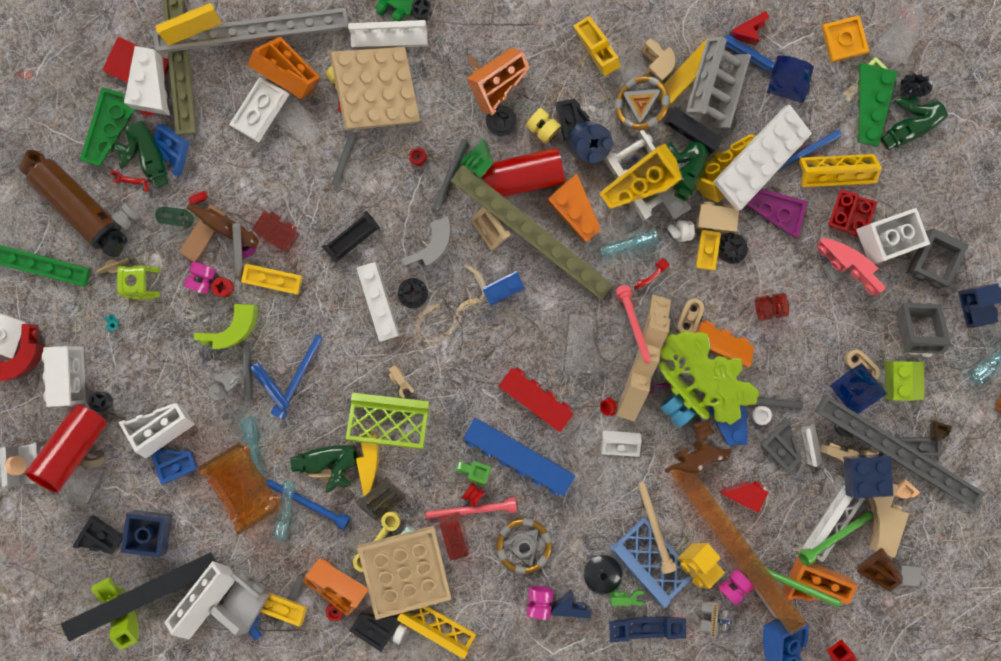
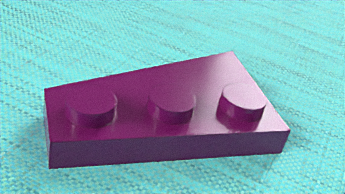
[746,189,808,239]

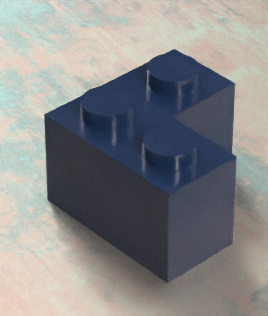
[958,283,1001,328]

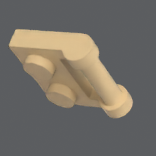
[470,207,511,251]

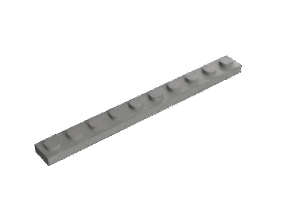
[153,8,348,53]

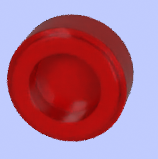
[188,191,209,205]

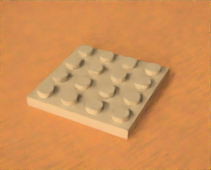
[330,47,420,130]
[357,526,451,620]

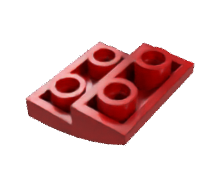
[828,189,878,237]

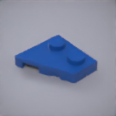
[154,124,190,176]
[708,406,748,445]
[151,450,199,485]

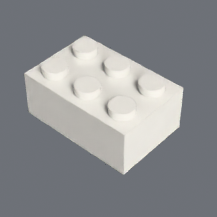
[856,208,930,264]
[42,346,86,407]

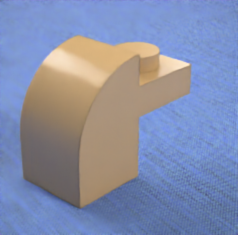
[641,38,675,82]

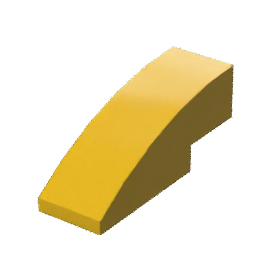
[573,16,621,76]
[356,433,379,497]

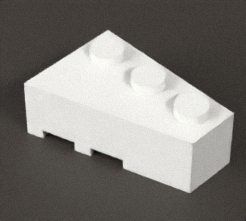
[124,46,170,116]
[119,403,195,458]

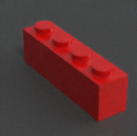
[498,367,574,432]

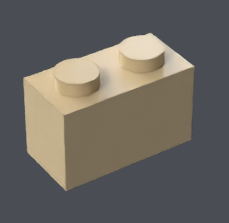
[695,202,739,234]

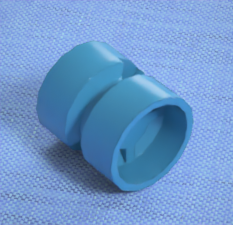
[659,393,696,428]

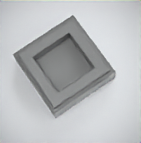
[899,564,921,587]

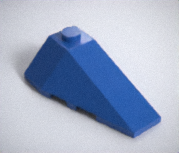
[763,619,809,661]

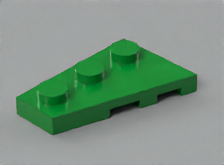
[459,139,493,178]

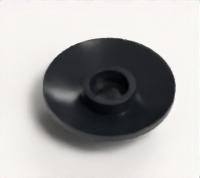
[584,555,622,594]

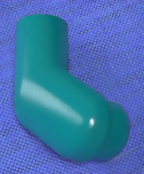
[105,314,119,333]

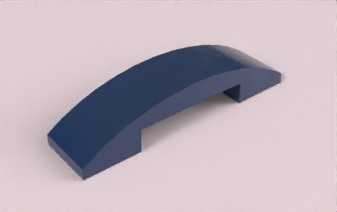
[609,616,686,642]

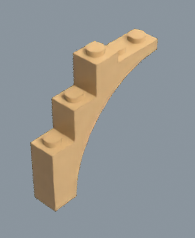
[616,295,671,422]
[820,443,909,558]

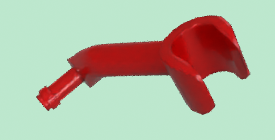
[110,170,149,192]
[634,258,670,290]

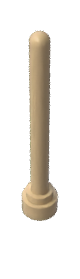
[638,482,677,574]

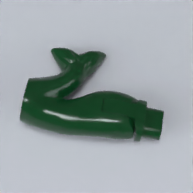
[881,96,948,150]
[114,121,169,189]
[667,142,708,201]
[290,445,358,493]

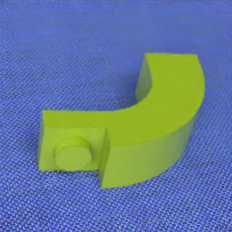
[193,304,258,349]
[91,577,139,650]

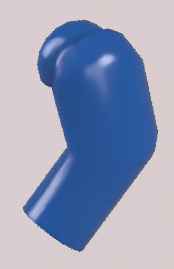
[248,615,263,641]

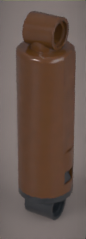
[19,150,128,257]

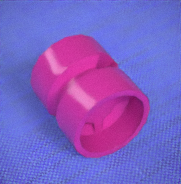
[183,261,217,295]
[718,568,755,606]
[526,586,554,620]

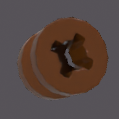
[691,419,715,440]

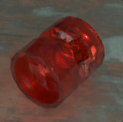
[755,292,789,321]

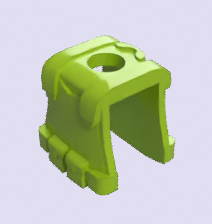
[117,265,161,300]

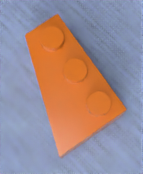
[247,37,321,99]
[466,48,530,115]
[547,173,601,244]
[782,557,858,604]
[302,558,369,616]

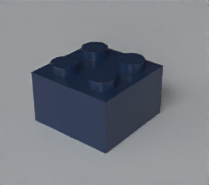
[843,454,894,498]
[121,510,172,558]

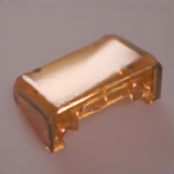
[197,442,282,535]

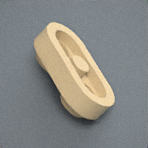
[677,299,704,333]
[844,350,880,382]

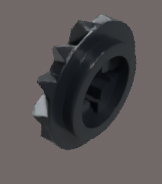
[900,73,933,97]
[486,106,516,137]
[718,233,749,264]
[397,278,428,308]

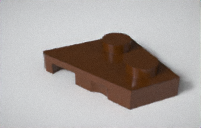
[857,548,903,592]

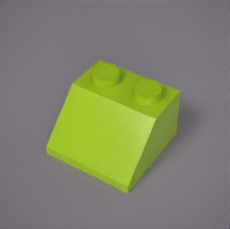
[885,361,924,401]

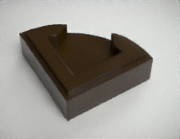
[930,421,952,441]

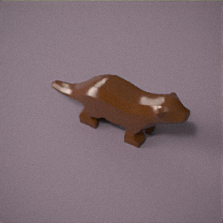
[187,204,259,247]
[665,436,732,473]

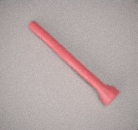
[616,285,651,364]
[425,497,517,519]

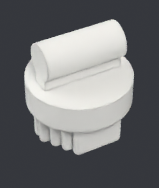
[668,220,695,242]

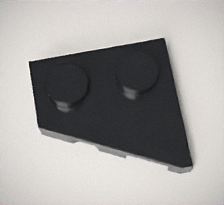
[555,99,590,141]
[72,515,123,554]
[349,613,400,652]

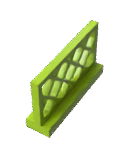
[345,393,430,450]

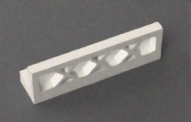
[348,20,428,49]
[802,485,865,562]

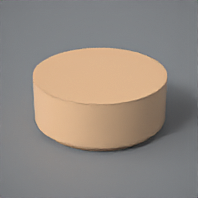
[5,456,26,476]

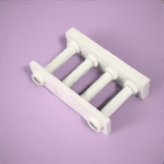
[603,130,663,221]

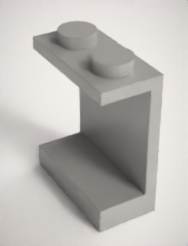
[0,442,47,487]
[209,571,270,636]

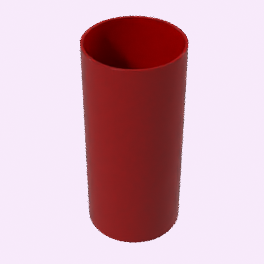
[482,147,565,198]
[25,405,107,493]

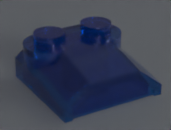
[766,55,814,103]
[830,363,887,414]

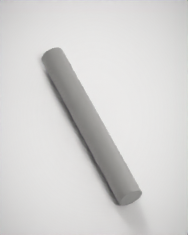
[232,223,243,277]

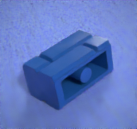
[482,271,525,306]

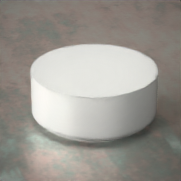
[751,406,772,425]
[392,623,407,644]

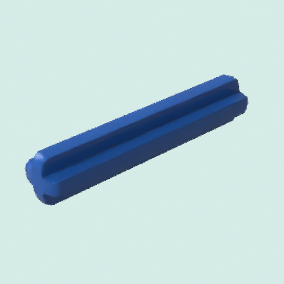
[725,35,774,72]
[250,362,290,411]

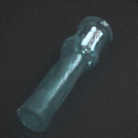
[599,228,659,258]
[968,349,1001,385]
[238,417,264,476]
[271,480,296,541]

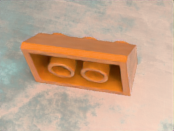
[695,320,755,368]

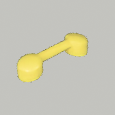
[353,511,401,572]

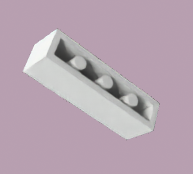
[357,262,400,342]
[164,561,236,639]

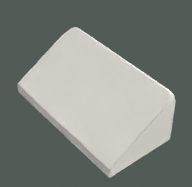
[801,425,822,467]
[601,431,642,457]

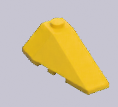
[696,134,756,203]
[599,144,682,209]

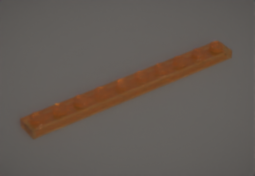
[671,470,807,635]

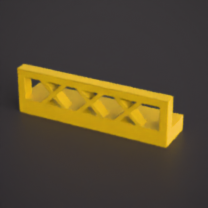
[657,39,707,106]
[799,154,882,187]
[397,606,476,659]

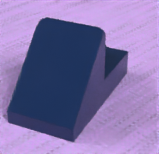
[551,589,591,618]

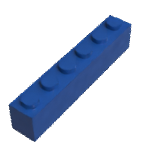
[463,417,575,496]

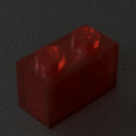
[252,211,300,253]
[439,512,470,561]

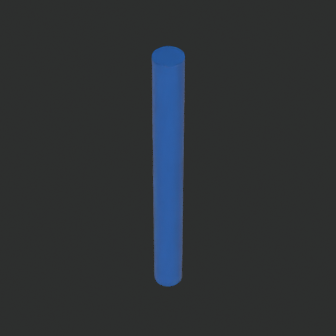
[777,130,842,172]

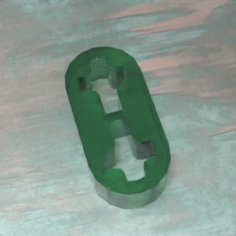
[155,207,194,227]

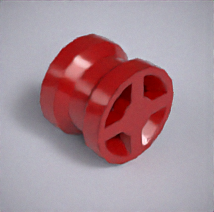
[211,278,234,297]
[461,482,485,507]

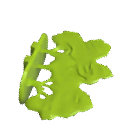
[658,331,759,425]

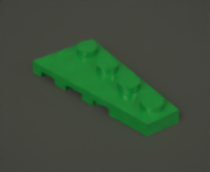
[858,63,897,147]
[79,87,136,167]

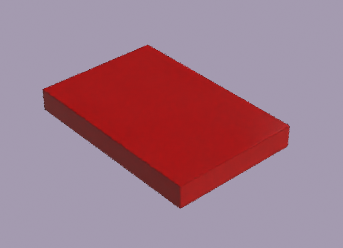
[102,37,169,83]

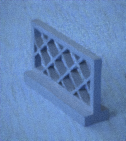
[609,517,692,608]

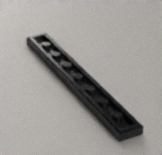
[60,552,216,642]

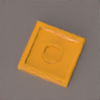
[821,15,870,63]

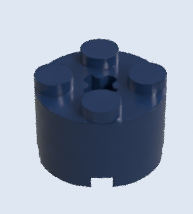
[569,121,614,164]

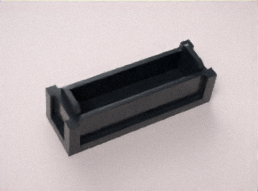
[664,106,723,154]
[322,211,380,263]

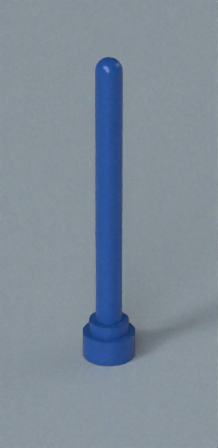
[270,334,322,420]
[266,479,351,531]

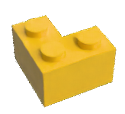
[677,543,725,589]

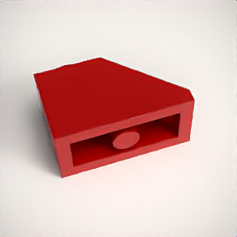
[720,480,769,513]

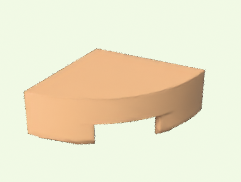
[894,479,920,498]

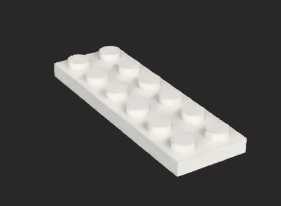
[713,104,812,211]

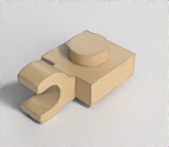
[389,365,414,399]

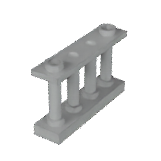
[686,36,751,129]

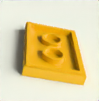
[155,3,222,46]

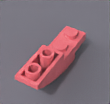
[816,238,886,297]

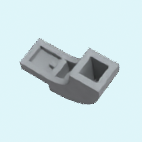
[402,216,451,269]

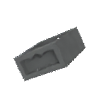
[907,228,969,289]
[896,302,951,354]

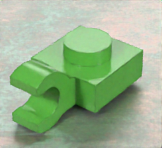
[455,461,491,487]
[609,589,644,606]

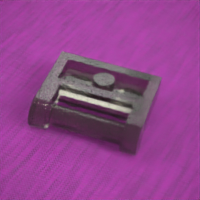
[356,477,406,521]

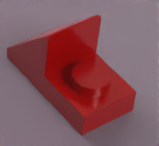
[729,11,770,46]

